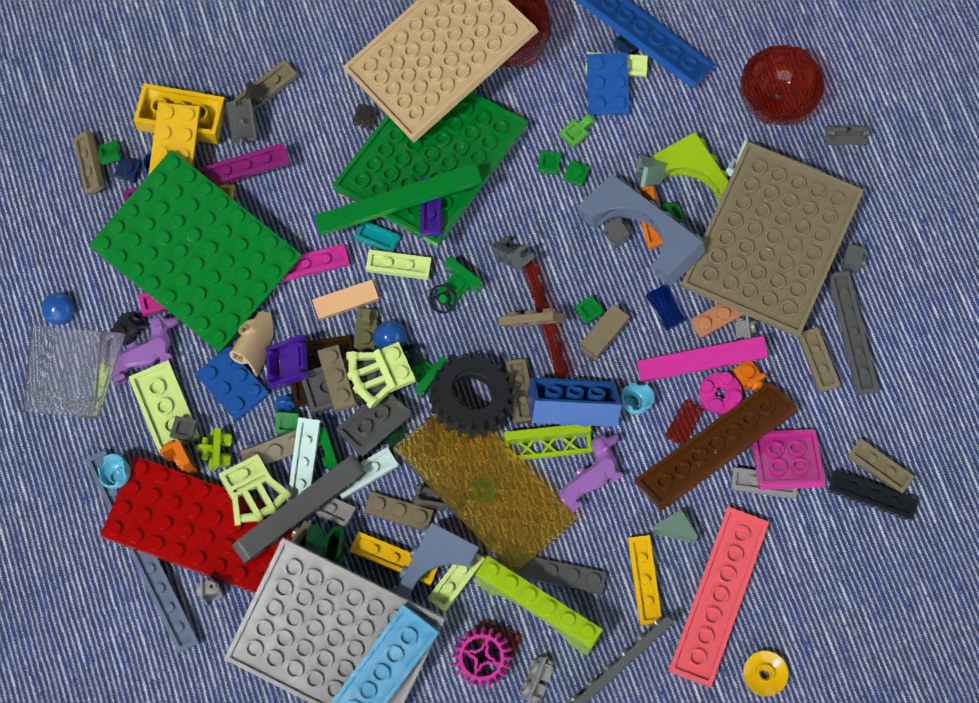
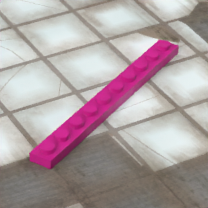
[138,244,350,317]

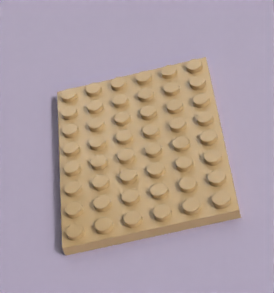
[343,0,539,143]

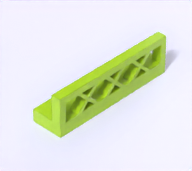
[504,425,593,462]

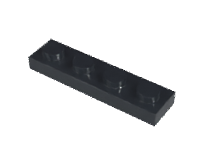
[827,470,919,522]

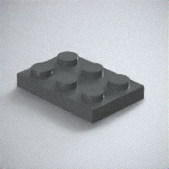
[336,393,411,457]

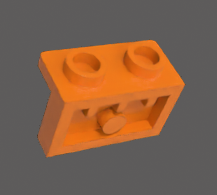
[159,440,198,476]

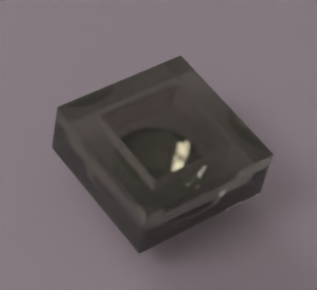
[352,103,378,130]

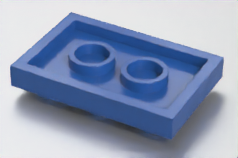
[586,53,630,116]
[195,347,269,422]

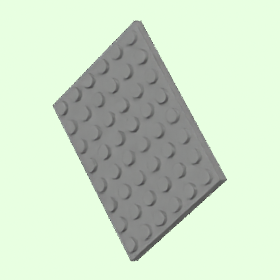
[224,537,445,703]

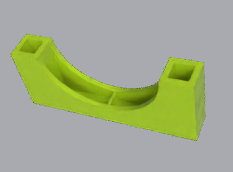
[652,132,729,201]
[475,556,603,656]

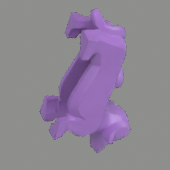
[106,315,179,386]
[559,434,623,514]

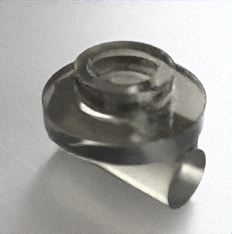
[245,81,266,105]

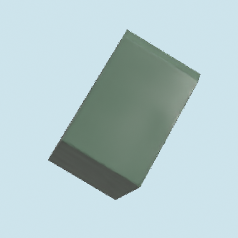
[635,154,666,187]
[652,510,698,544]

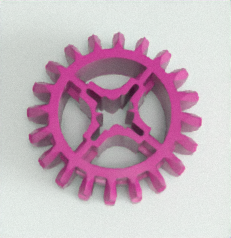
[452,626,513,688]

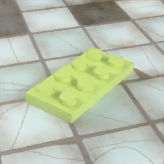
[128,360,201,455]

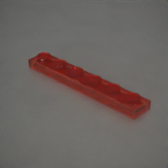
[523,260,569,379]

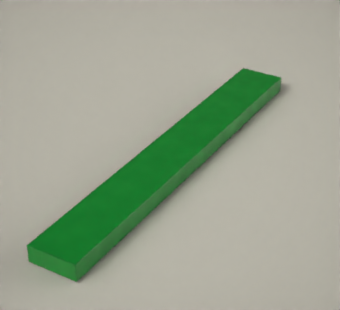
[314,163,483,236]

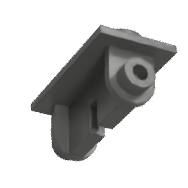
[825,125,869,145]

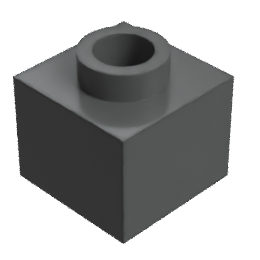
[603,217,631,249]
[841,244,867,274]

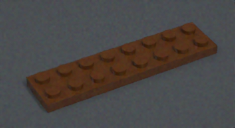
[634,382,798,511]

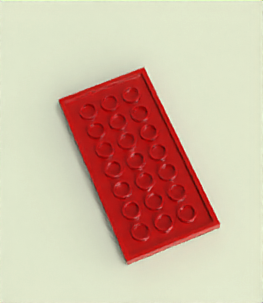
[100,456,294,594]

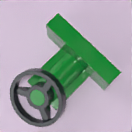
[429,256,483,314]
[402,344,449,398]

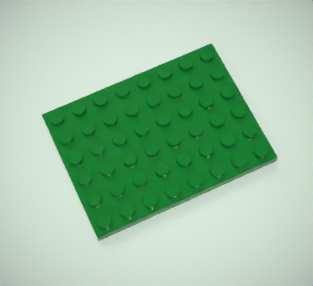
[332,91,528,248]
[88,149,302,353]

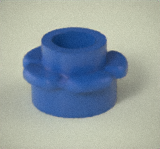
[274,395,295,412]

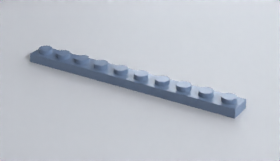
[85,450,199,654]

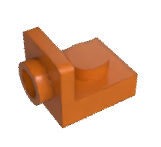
[732,361,766,392]

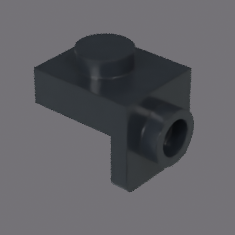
[109,312,147,347]

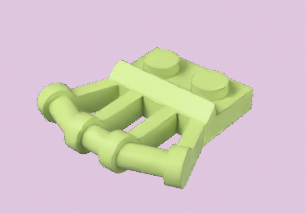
[346,342,416,409]
[219,454,292,526]

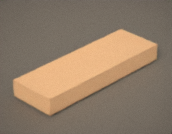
[312,280,379,321]

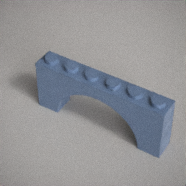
[577,174,705,287]
[391,523,479,600]

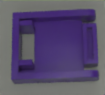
[266,335,308,390]

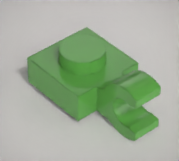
[559,114,594,149]

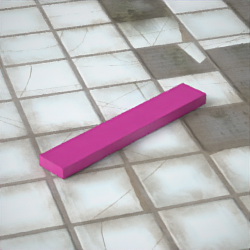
[637,336,768,383]

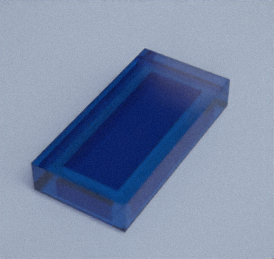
[646,285,685,332]

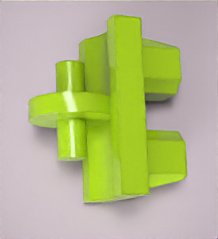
[195,428,232,471]

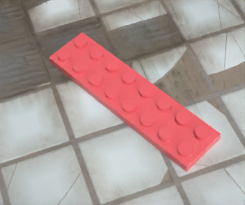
[668,507,769,688]

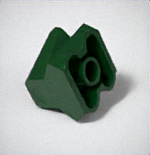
[305,523,345,566]

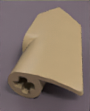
[229,311,274,378]

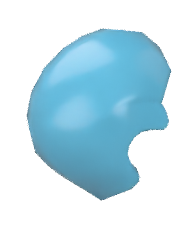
[620,382,655,415]
[98,453,131,490]

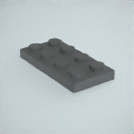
[302,348,386,415]

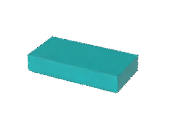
[354,221,401,253]

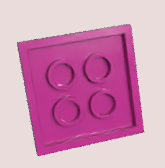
[752,429,826,490]

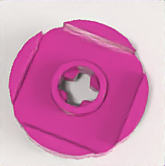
[698,372,742,416]

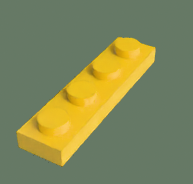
[349,531,439,586]
[627,535,662,626]

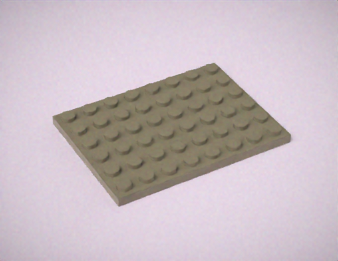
[681,141,864,338]

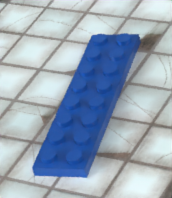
[574,0,716,89]

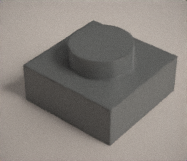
[170,416,198,443]

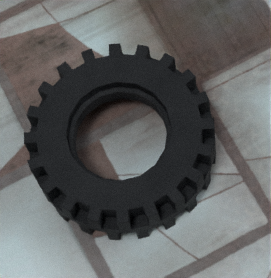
[429,353,515,439]

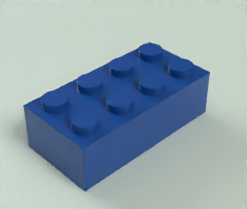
[526,377,622,428]

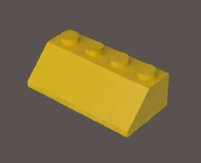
[134,83,225,145]

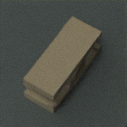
[579,304,630,362]

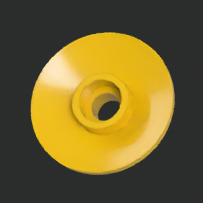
[743,651,788,696]

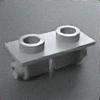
[734,315,758,339]
[196,576,224,606]
[519,657,554,703]

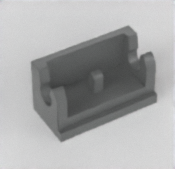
[226,99,257,143]
[490,236,535,271]
[413,484,461,513]

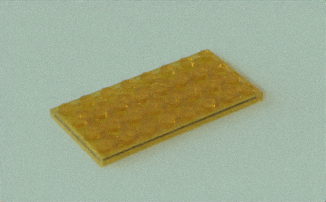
[394,396,578,573]

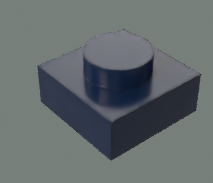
[612,35,638,55]
[114,157,142,183]

